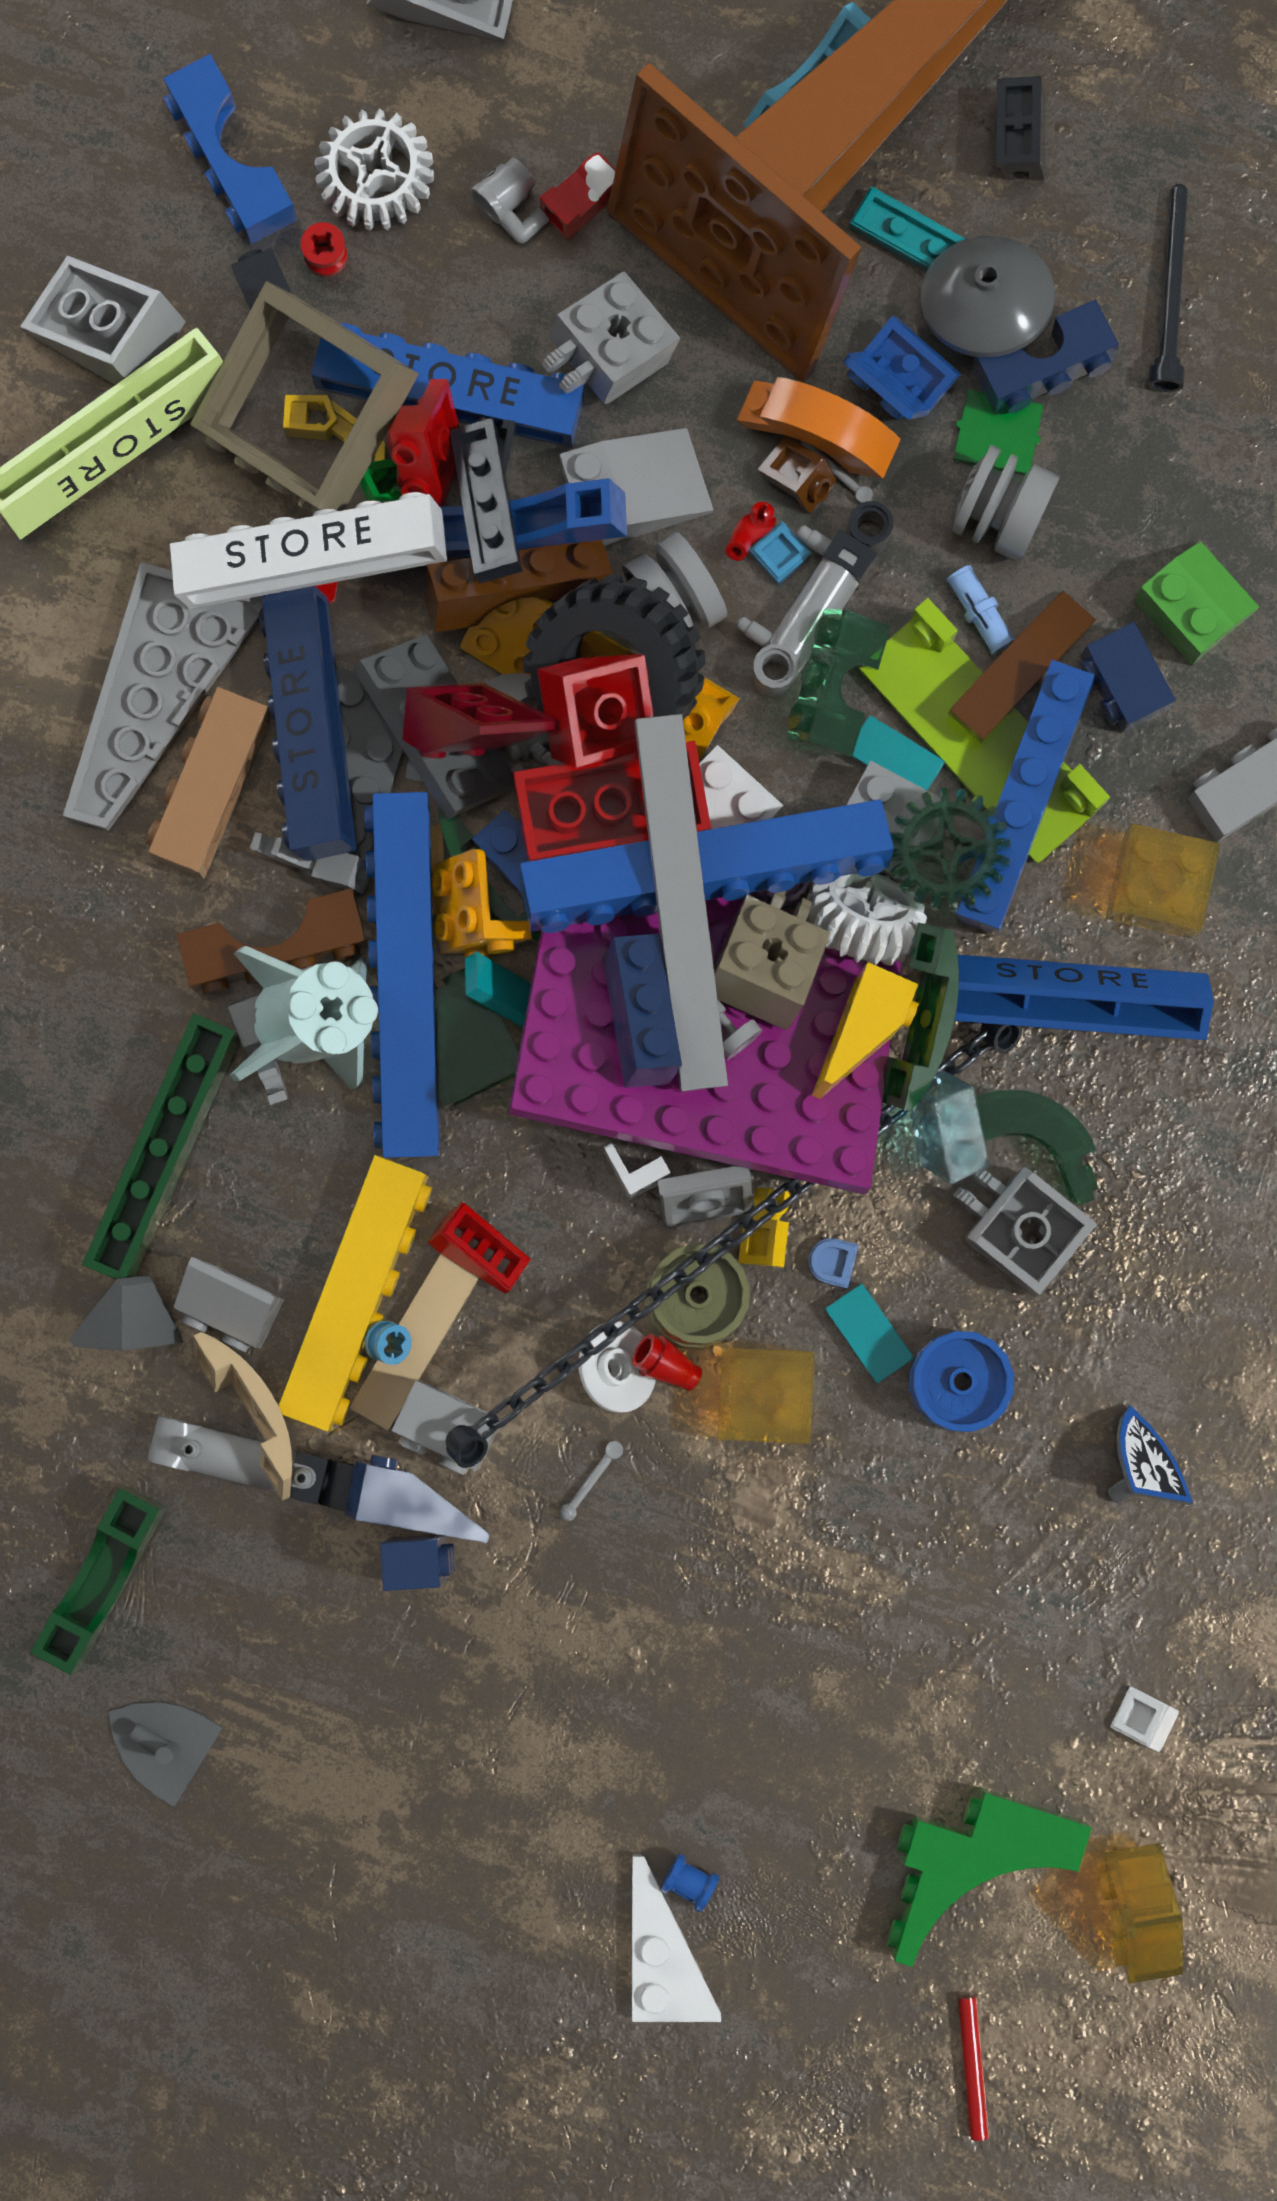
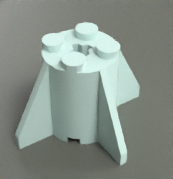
[229,946,378,1090]

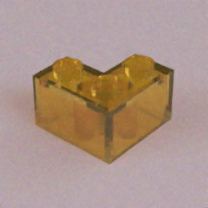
[1099,1843,1183,1984]

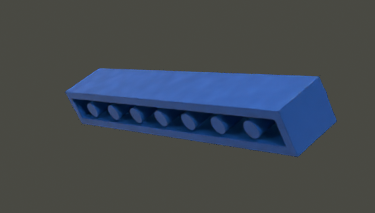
[365,792,440,1158]
[520,799,894,933]

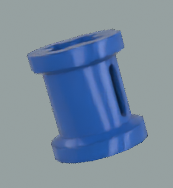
[660,1853,720,1913]

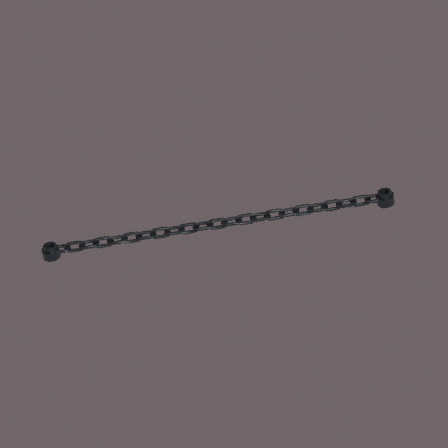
[445,1023,1022,1468]

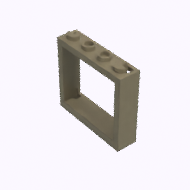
[190,281,419,513]

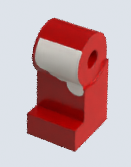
[540,153,616,241]

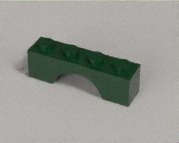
[30,1486,167,1675]

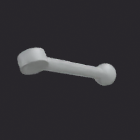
[800,441,873,504]
[559,1441,623,1522]

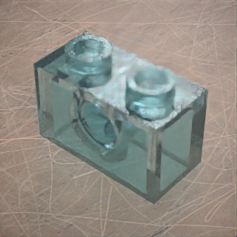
[911,1071,989,1184]

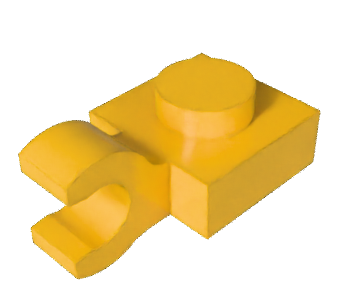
[738,1187,790,1268]

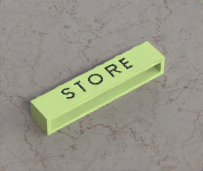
[0,327,223,540]

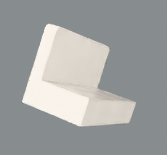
[603,1142,671,1200]

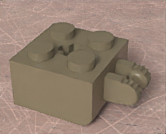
[713,891,831,1031]

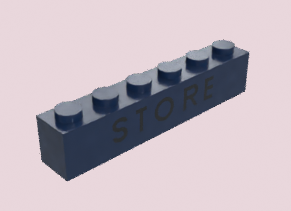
[259,586,357,862]

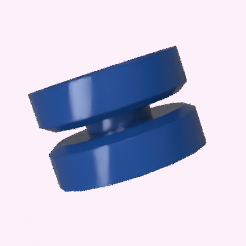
[908,1331,1014,1432]

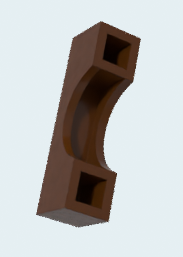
[424,540,613,633]
[176,888,369,996]

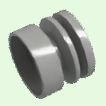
[951,444,1060,563]

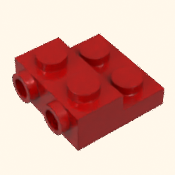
[387,379,459,507]

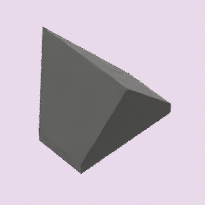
[69,1276,184,1351]

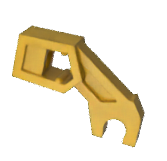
[283,395,386,461]

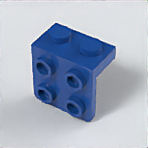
[843,316,961,420]

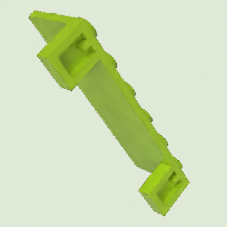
[859,598,1110,864]

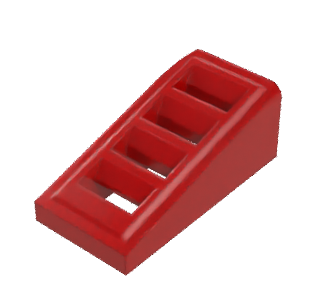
[427,1202,531,1294]

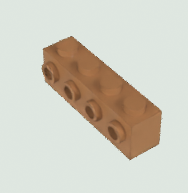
[146,687,272,879]

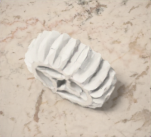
[315,108,434,231]
[806,873,927,966]

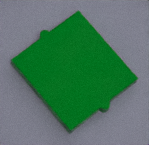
[953,389,1043,476]

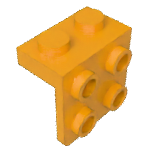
[431,849,532,959]

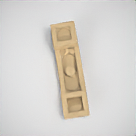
[193,1332,292,1501]

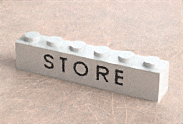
[170,492,447,609]

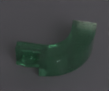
[959,1090,1098,1207]

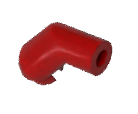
[725,502,776,561]

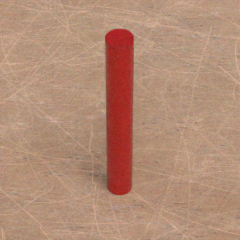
[958,1995,989,2141]

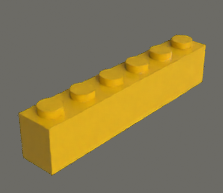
[279,1155,433,1432]

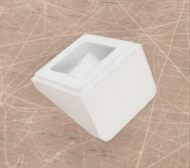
[1110,1686,1179,1752]

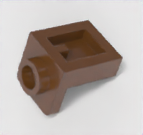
[758,435,836,513]

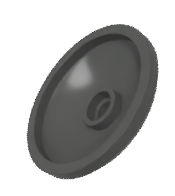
[921,236,1055,358]

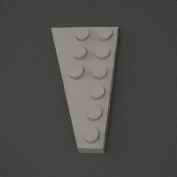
[63,562,263,831]

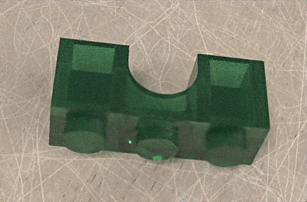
[786,609,891,756]

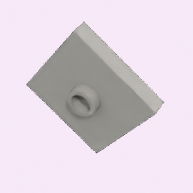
[657,1166,753,1228]

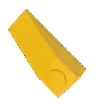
[812,962,919,1099]

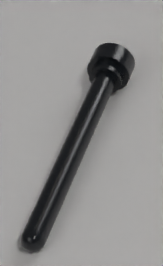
[1148,184,1188,392]

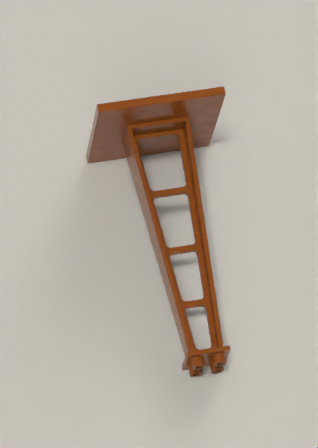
[607,0,1008,383]

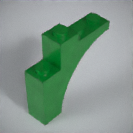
[887,1788,1092,1967]

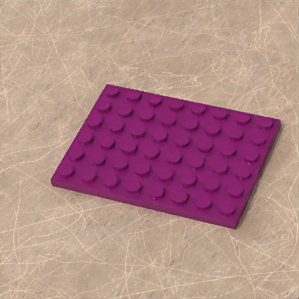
[508,897,901,1194]

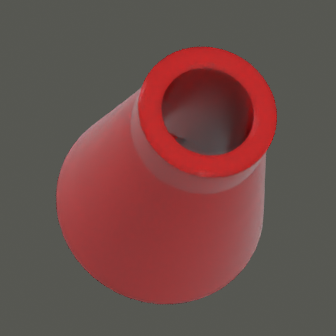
[632,1334,702,1391]

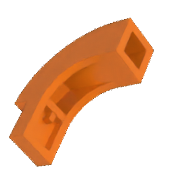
[737,377,901,479]

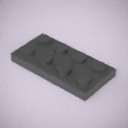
[353,634,514,820]
[282,667,405,861]

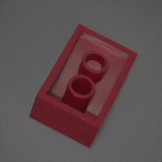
[402,683,559,758]

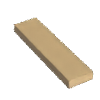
[349,1254,480,1431]

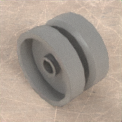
[622,532,728,628]

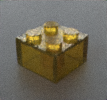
[1105,823,1220,939]
[717,1347,814,1444]

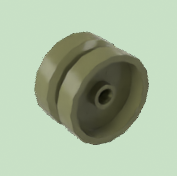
[644,1243,750,1350]

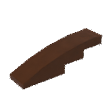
[948,591,1096,743]

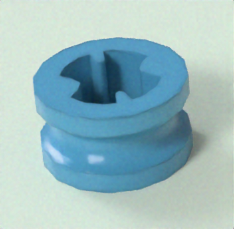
[365,1320,412,1365]

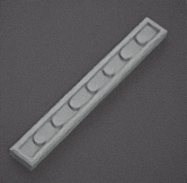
[634,714,728,1092]

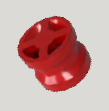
[301,222,348,277]

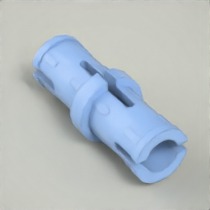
[946,565,1016,656]

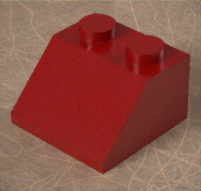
[538,654,654,768]

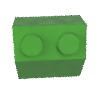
[1133,541,1259,666]

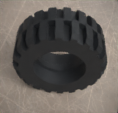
[522,575,706,720]

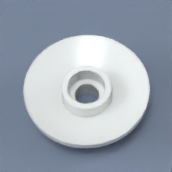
[579,1322,656,1413]

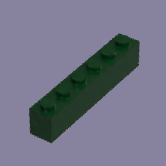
[82,1013,240,1280]

